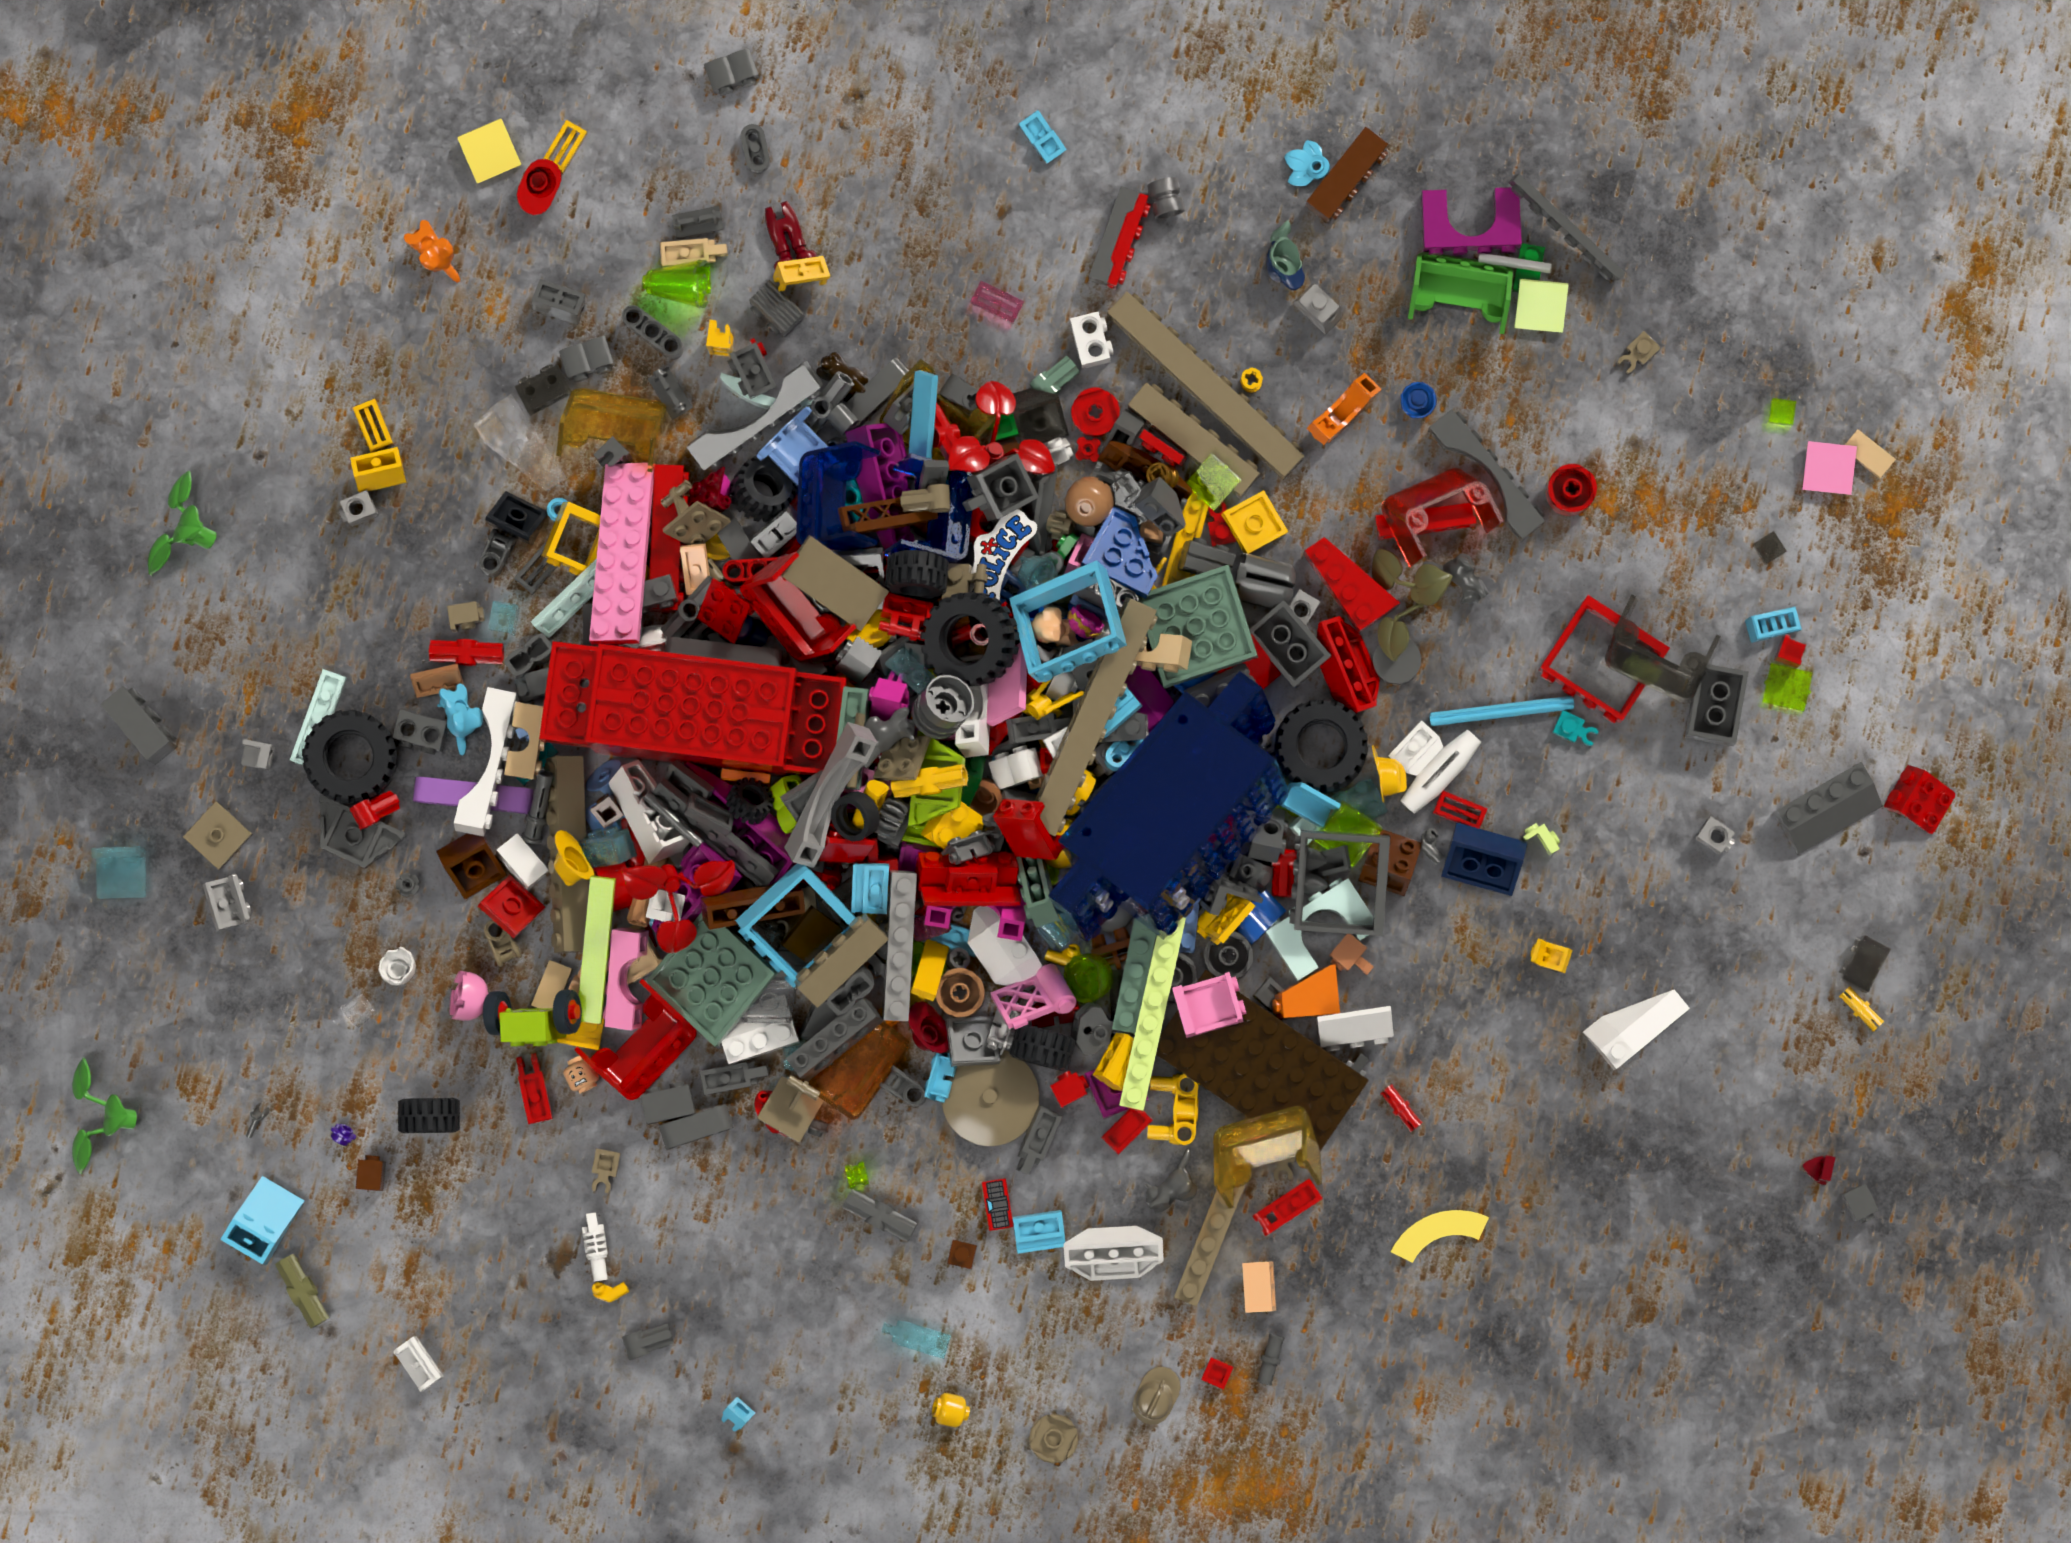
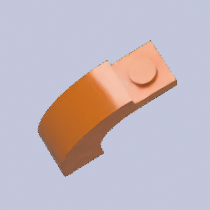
[1306,373,1382,445]

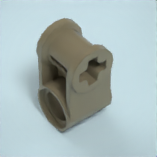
[484,920,522,967]

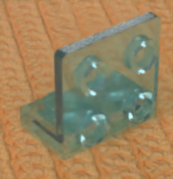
[91,846,146,899]

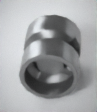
[1147,177,1185,219]

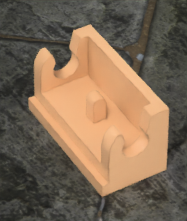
[1242,1261,1276,1313]

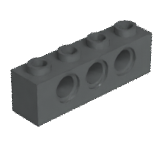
[786,998,885,1081]

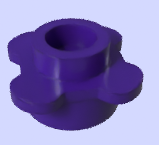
[331,1124,356,1146]

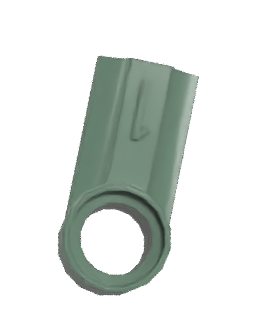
[1029,356,1080,403]

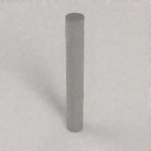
[1478,253,1552,273]

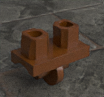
[1091,927,1130,970]

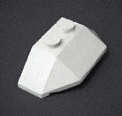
[967,906,1042,991]
[1064,1226,1164,1281]

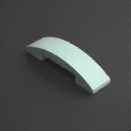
[720,373,814,412]

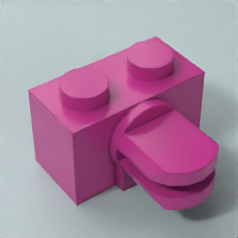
[868,670,909,721]

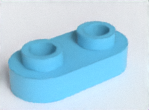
[1105,740,1144,772]

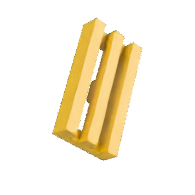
[543,120,588,174]
[353,399,394,453]

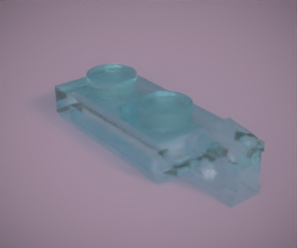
[881,1320,951,1359]

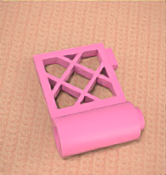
[990,964,1076,1029]

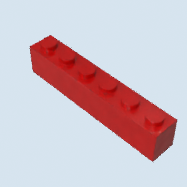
[649,464,690,613]

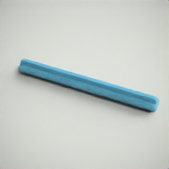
[1429,696,1575,726]

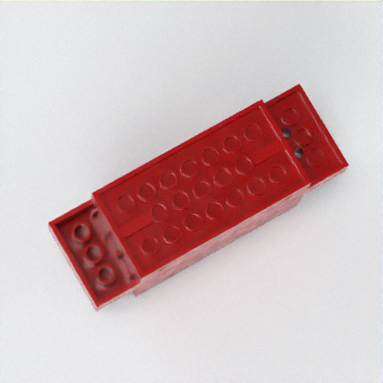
[539,641,848,777]

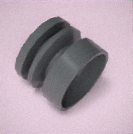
[911,675,975,739]

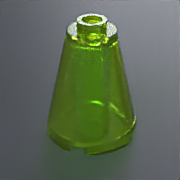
[642,260,712,308]

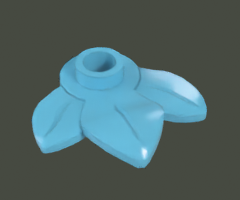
[1284,140,1330,187]

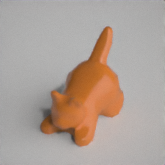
[404,220,460,283]

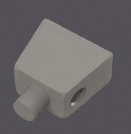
[1292,284,1342,335]

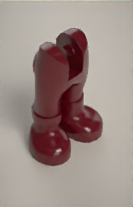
[765,201,818,270]

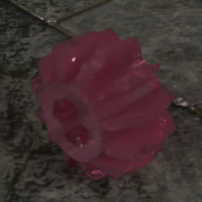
[913,914,952,942]

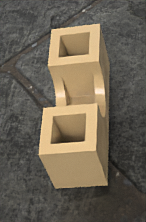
[1135,634,1192,673]
[504,702,546,780]

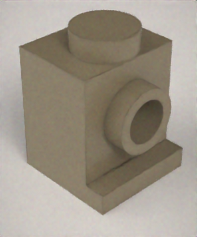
[447,601,485,633]

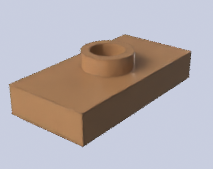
[410,663,464,698]

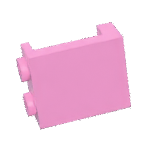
[1172,972,1246,1038]

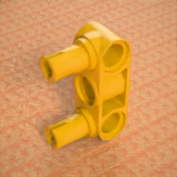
[1147,1073,1199,1146]

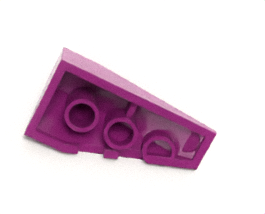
[651,842,742,934]

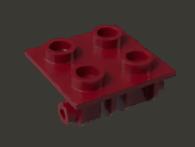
[688,466,731,513]

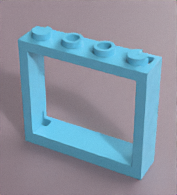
[1009,560,1127,683]
[735,863,856,988]

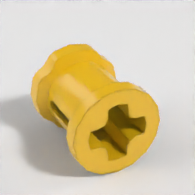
[1240,368,1263,393]

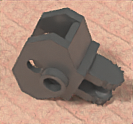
[1070,1001,1115,1056]

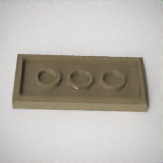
[781,535,889,631]

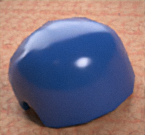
[1400,382,1437,418]

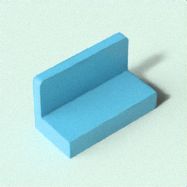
[1280,782,1341,827]

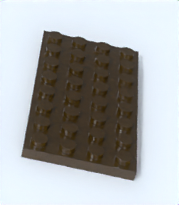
[1156,970,1369,1162]

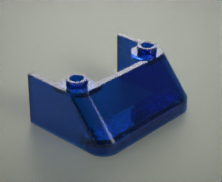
[796,441,881,550]
[884,453,973,563]

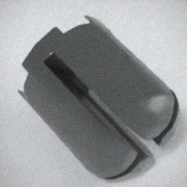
[1234,552,1296,609]

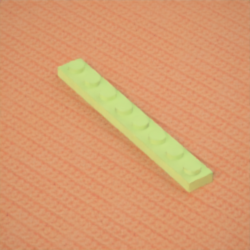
[1119,913,1186,1111]

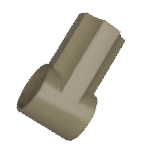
[901,484,951,513]

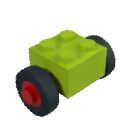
[483,990,582,1046]

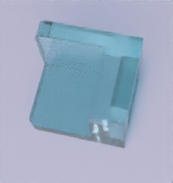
[489,601,520,636]

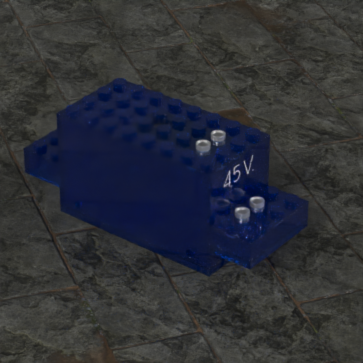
[1048,671,1289,942]

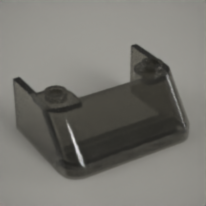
[1605,595,1722,703]

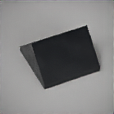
[485,491,548,546]

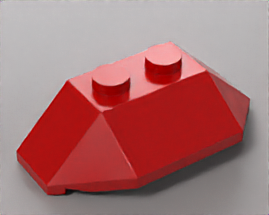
[1316,616,1380,713]

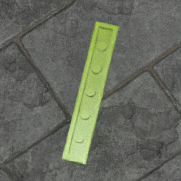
[579,875,616,1024]

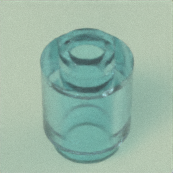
[1037,920,1071,950]

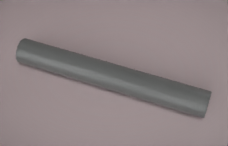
[643,791,704,848]

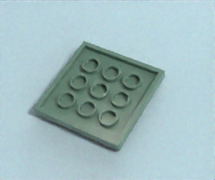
[1137,565,1258,688]
[646,912,778,1047]

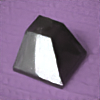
[1012,388,1069,443]

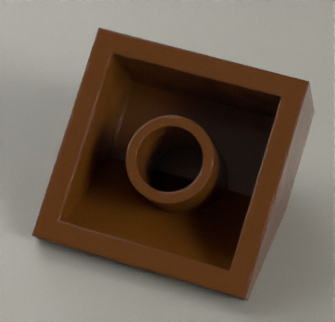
[436,833,507,899]

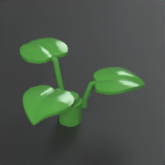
[148,470,216,576]
[72,1057,137,1174]

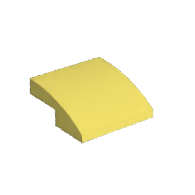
[457,118,521,184]

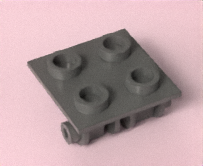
[1110,472,1148,525]

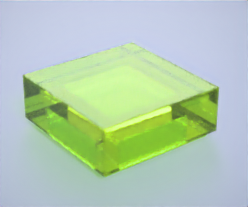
[1768,398,1796,426]

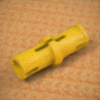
[1839,986,1884,1032]

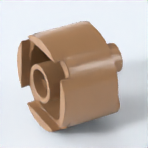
[936,968,985,1018]

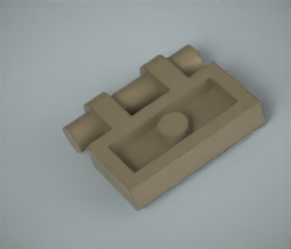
[942,564,988,599]

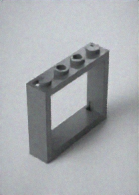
[1289,830,1390,936]

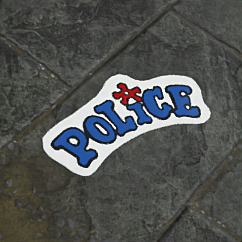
[969,509,1037,600]

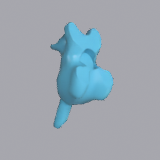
[437,684,483,756]

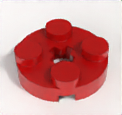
[1071,387,1120,437]

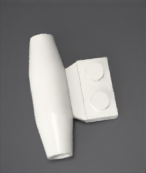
[1388,720,1481,814]

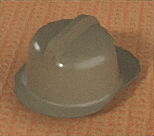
[1132,1367,1181,1425]

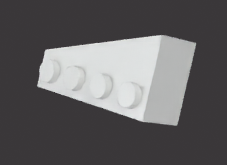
[609,760,690,864]

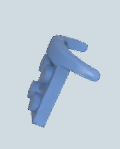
[756,406,839,492]

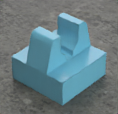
[721,1397,755,1431]

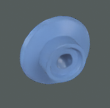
[586,759,622,794]

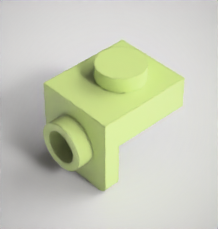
[1522,823,1560,856]

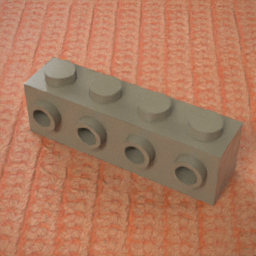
[794,914,889,1008]

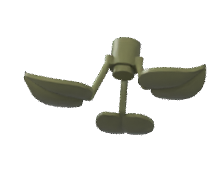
[1372,549,1453,661]

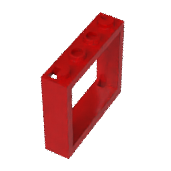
[1538,595,1670,724]

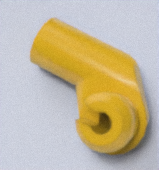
[592,1282,630,1303]

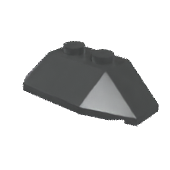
[1021,464,1058,562]

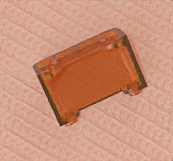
[796,1002,909,1120]

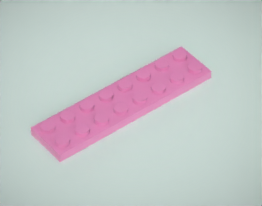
[589,462,654,645]

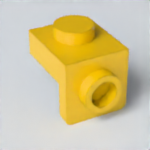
[1531,938,1573,973]

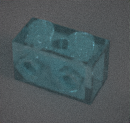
[580,826,637,868]

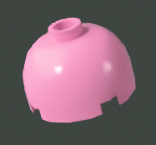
[450,971,488,1021]

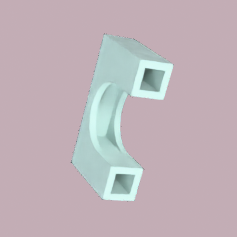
[1265,878,1373,982]

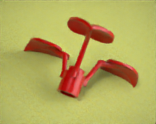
[948,381,1055,474]
[622,860,735,953]

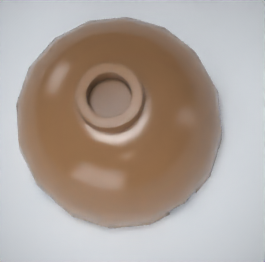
[1065,477,1114,527]

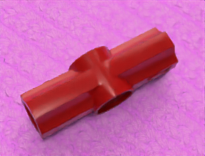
[933,402,961,460]
[429,639,504,666]

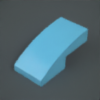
[1018,110,1067,163]

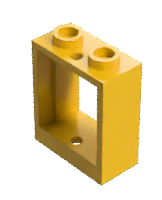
[541,502,601,576]

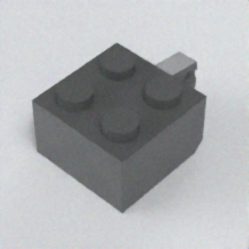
[962,453,1039,521]

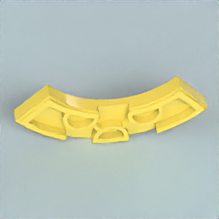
[1390,1210,1489,1263]

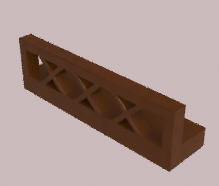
[838,497,938,537]

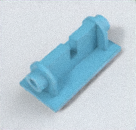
[924,1053,957,1103]

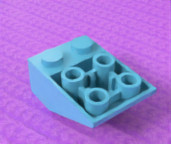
[220,1176,305,1265]

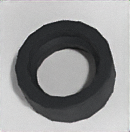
[831,791,880,842]

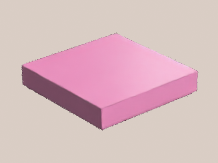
[1802,441,1857,495]

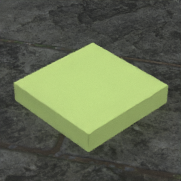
[1514,279,1568,333]

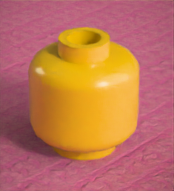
[932,1393,970,1428]

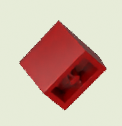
[818,824,875,863]

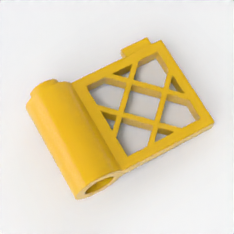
[1196,893,1255,945]

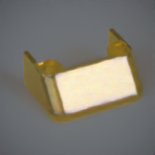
[556,388,667,472]
[1213,1106,1322,1209]

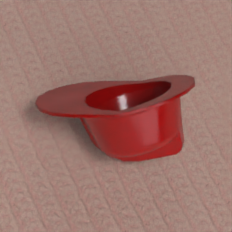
[517,159,562,215]

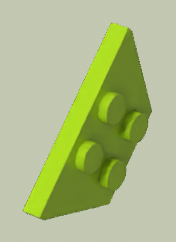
[908,731,965,826]

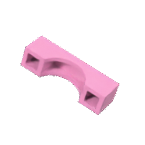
[603,927,649,1030]

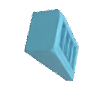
[1745,607,1802,643]

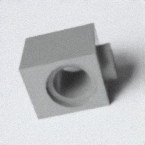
[339,490,379,527]
[1290,589,1320,626]
[1694,816,1735,855]

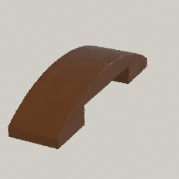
[1097,441,1193,504]

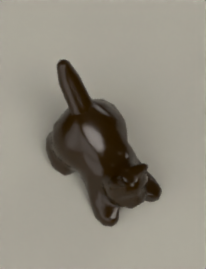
[816,352,868,402]

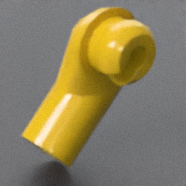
[1044,944,1081,966]

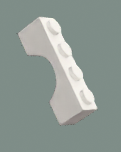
[955,655,990,758]

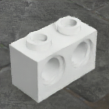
[1070,312,1114,369]

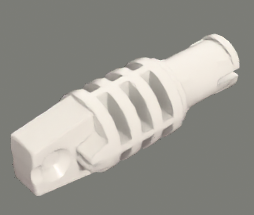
[582,1212,608,1282]

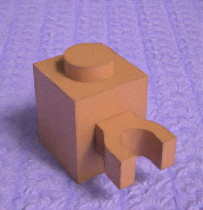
[1329,934,1374,975]

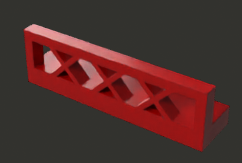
[1375,502,1476,541]

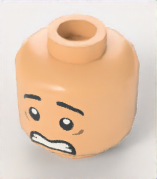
[563,1056,599,1094]

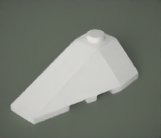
[1583,990,1690,1070]

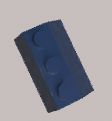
[1441,823,1528,896]

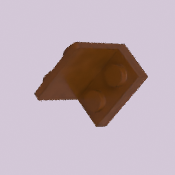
[1358,828,1421,896]

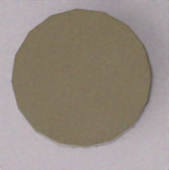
[1029,1414,1078,1464]

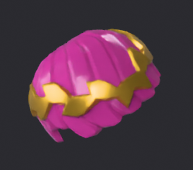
[1067,604,1104,638]

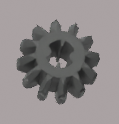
[875,796,909,840]

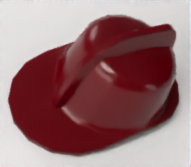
[908,1001,949,1054]

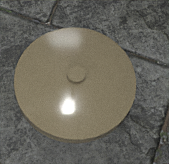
[941,1049,1039,1146]

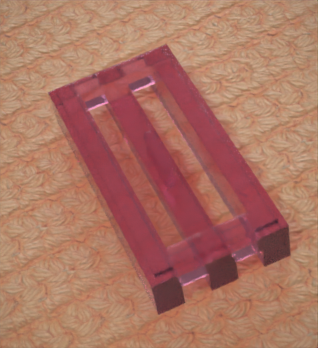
[970,281,1024,324]

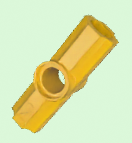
[891,764,968,798]

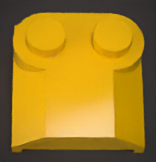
[921,802,983,850]

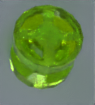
[845,1161,869,1189]

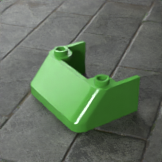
[1408,252,1513,334]

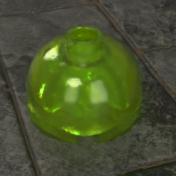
[1064,953,1113,1003]

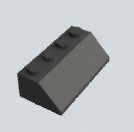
[1773,762,1883,855]

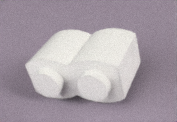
[989,745,1044,790]

